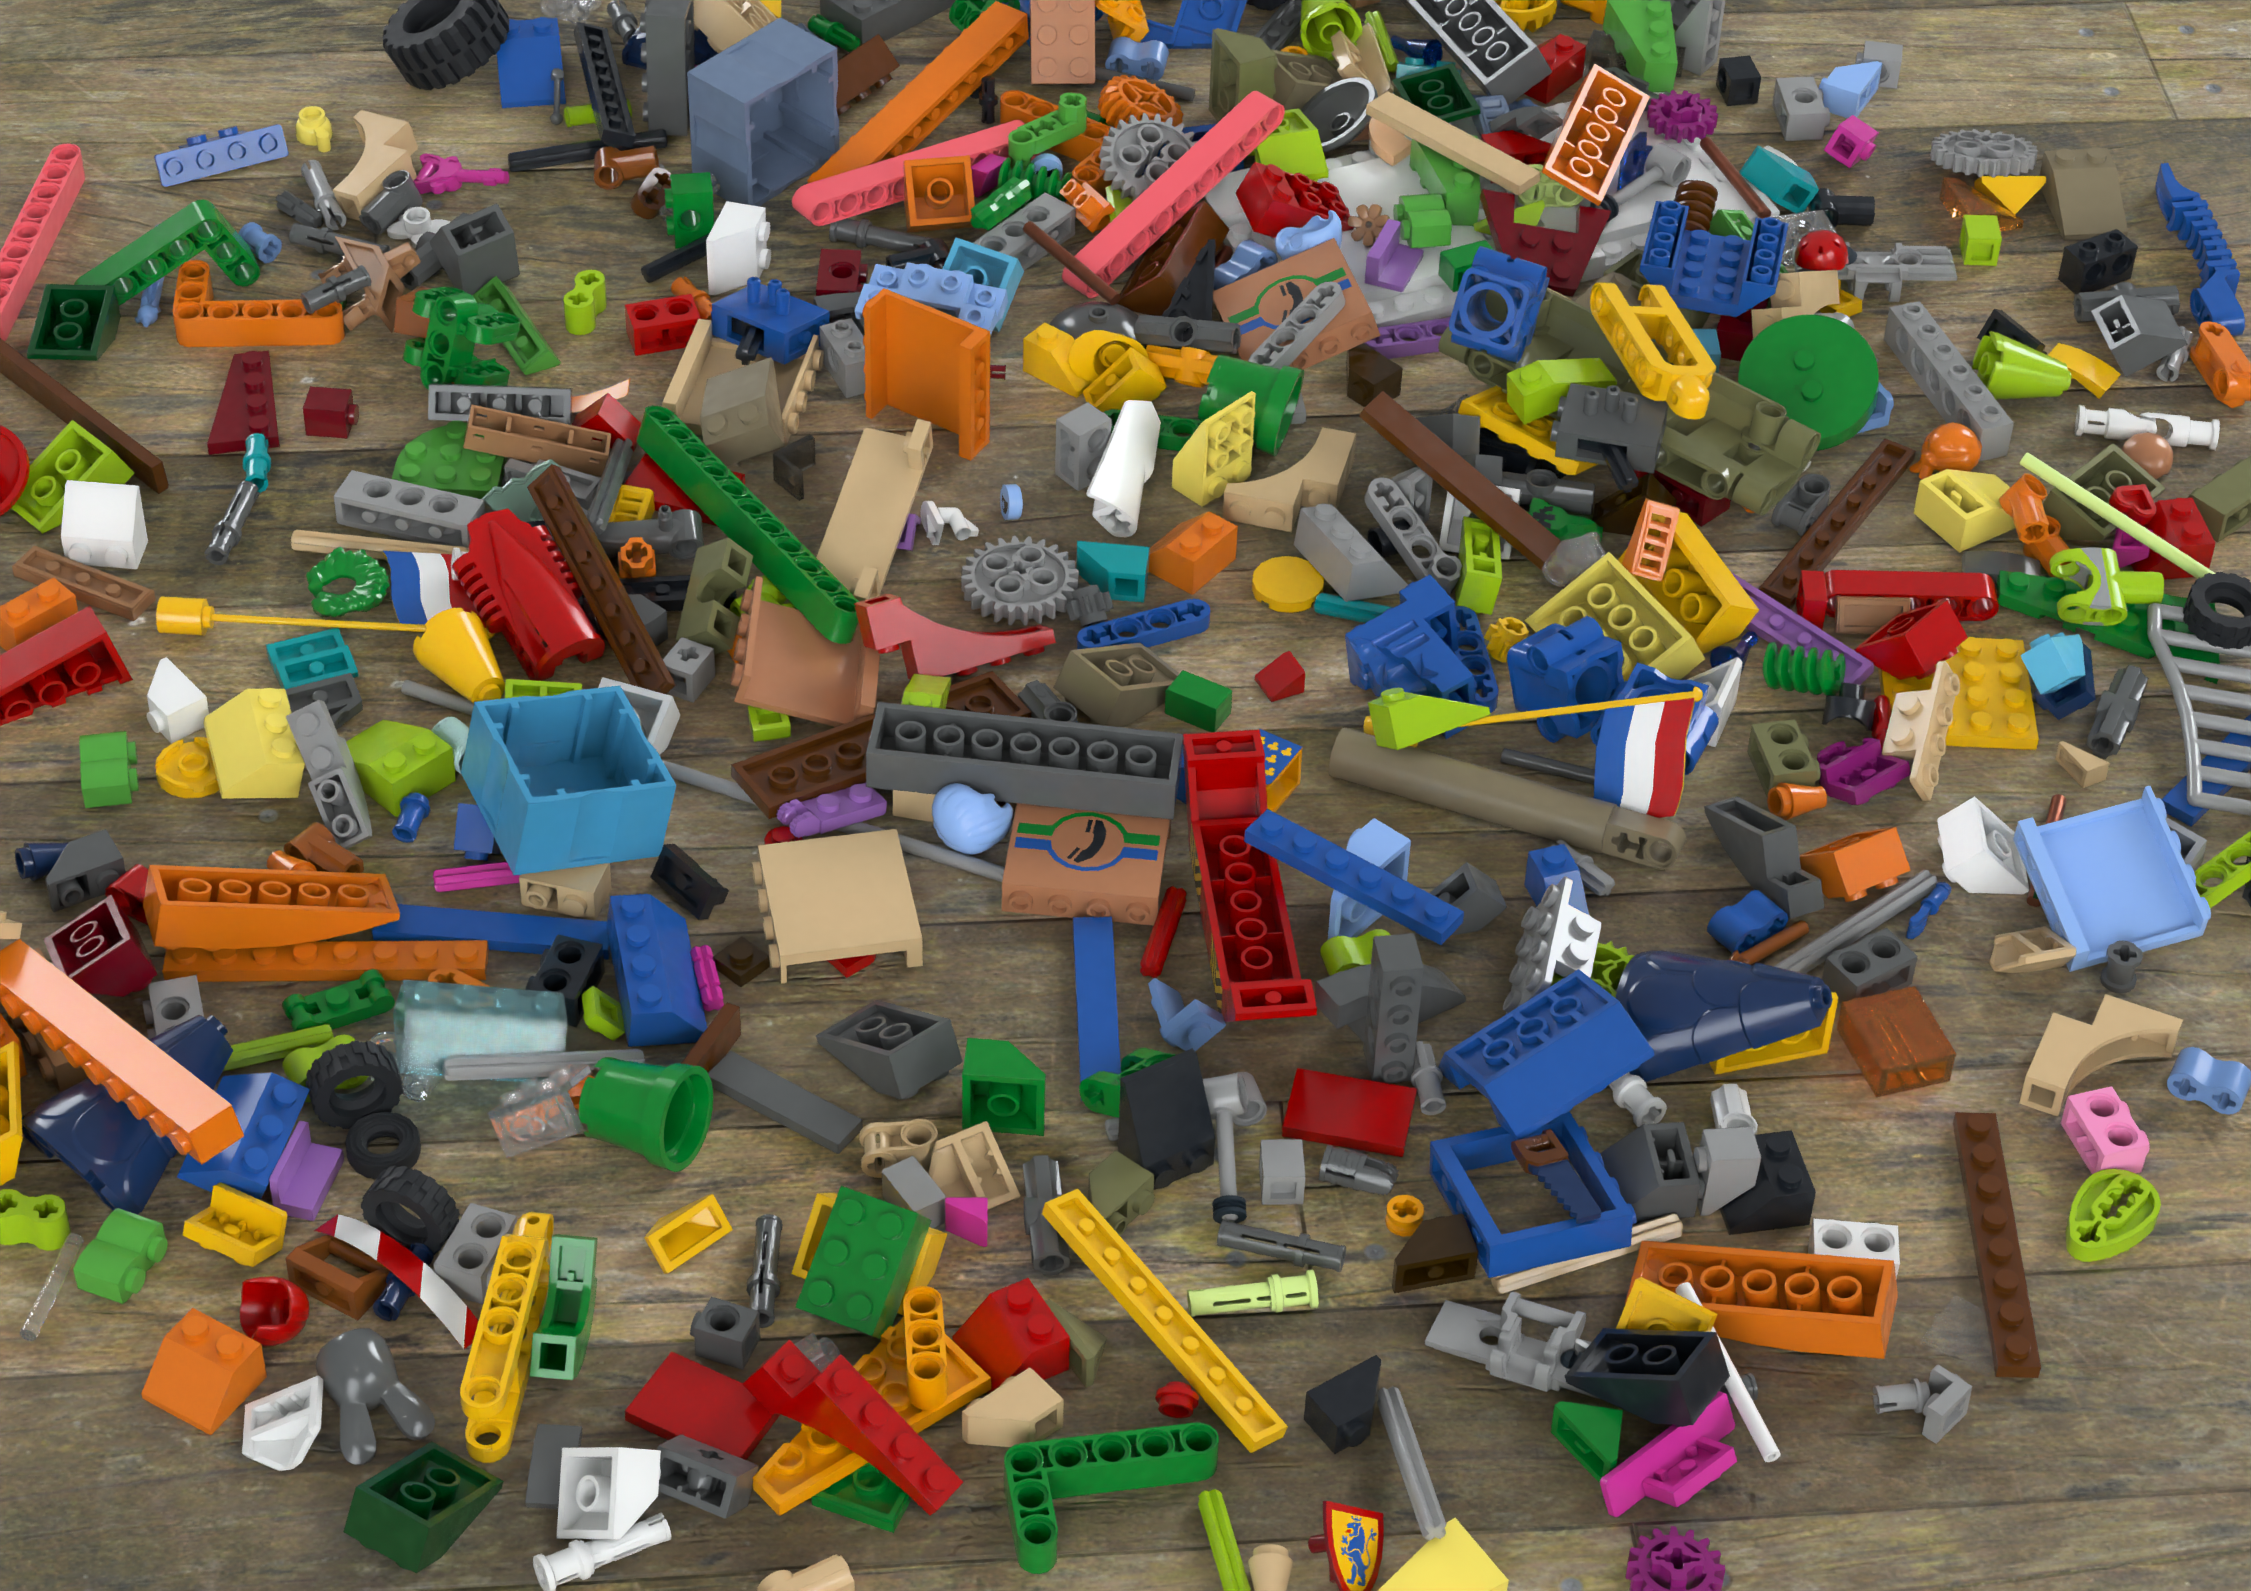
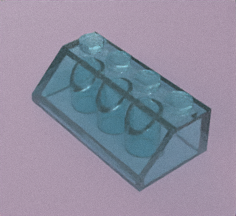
[393,980,567,1085]

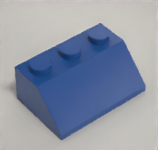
[177,1072,310,1200]

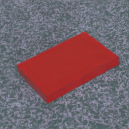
[624,453,745,526]
[1282,1068,1417,1157]
[624,1351,780,1460]

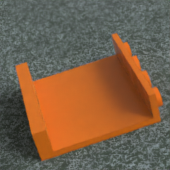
[862,288,990,461]

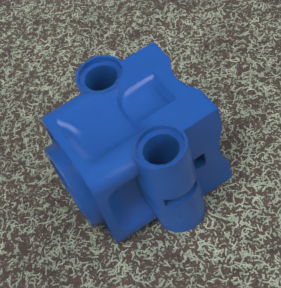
[1449,246,1550,363]
[1507,616,1624,743]
[1590,662,1719,775]

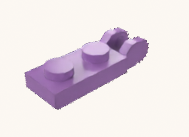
[776,783,887,838]

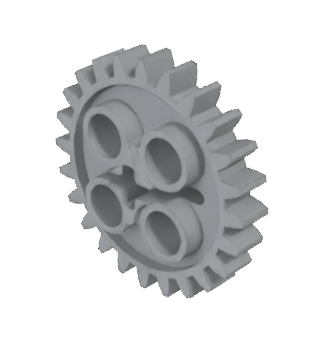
[1099,113,1198,202]
[1930,129,2038,178]
[961,536,1079,626]

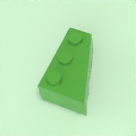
[1603,0,1678,93]
[1409,135,1480,226]

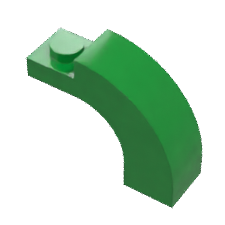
[530,1234,598,1380]

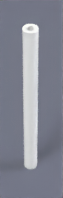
[1675,1282,1781,1462]

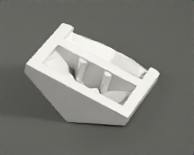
[242,1375,323,1471]

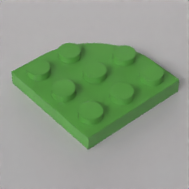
[392,421,508,499]

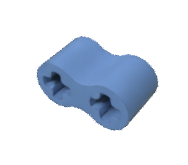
[1105,36,1169,80]
[1214,239,1278,290]
[2167,1047,2251,1115]

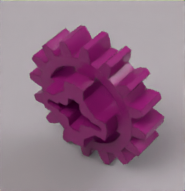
[1647,90,1718,143]
[1625,1526,1725,1591]

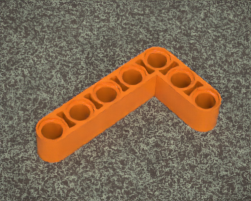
[1000,90,1113,199]
[172,260,345,347]

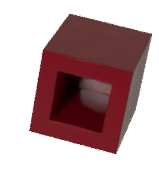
[303,386,359,439]

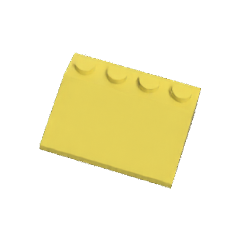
[1524,552,1705,682]

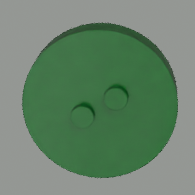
[1738,314,1879,451]

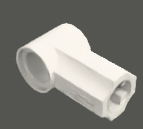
[1710,1084,1758,1135]

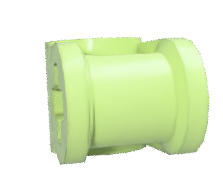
[1518,164,1583,208]

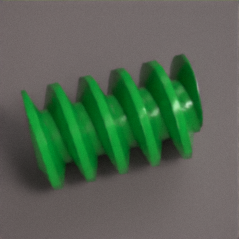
[998,157,1072,204]
[1763,642,1846,696]

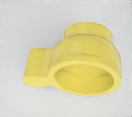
[295,106,333,152]

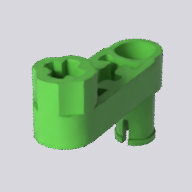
[1008,92,1087,171]

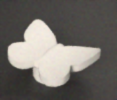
[387,207,450,248]

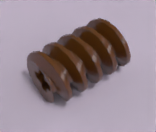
[1674,180,1718,232]

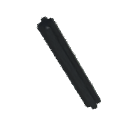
[508,129,668,172]

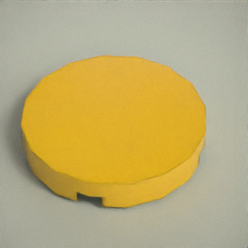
[1252,556,1324,613]
[155,737,219,799]

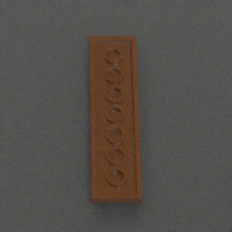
[731,671,1032,819]

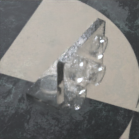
[488,1064,591,1158]

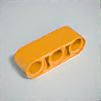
[903,1286,947,1410]

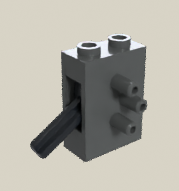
[1550,383,1668,493]

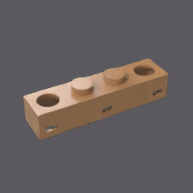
[463,404,611,477]

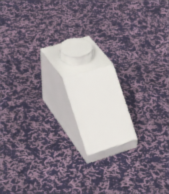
[147,657,209,744]

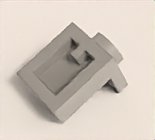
[1922,1365,1972,1444]

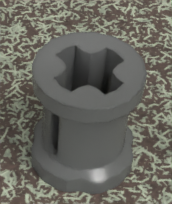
[2100,941,2143,993]

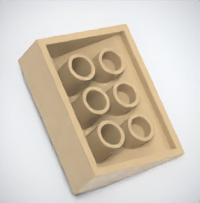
[694,0,778,53]

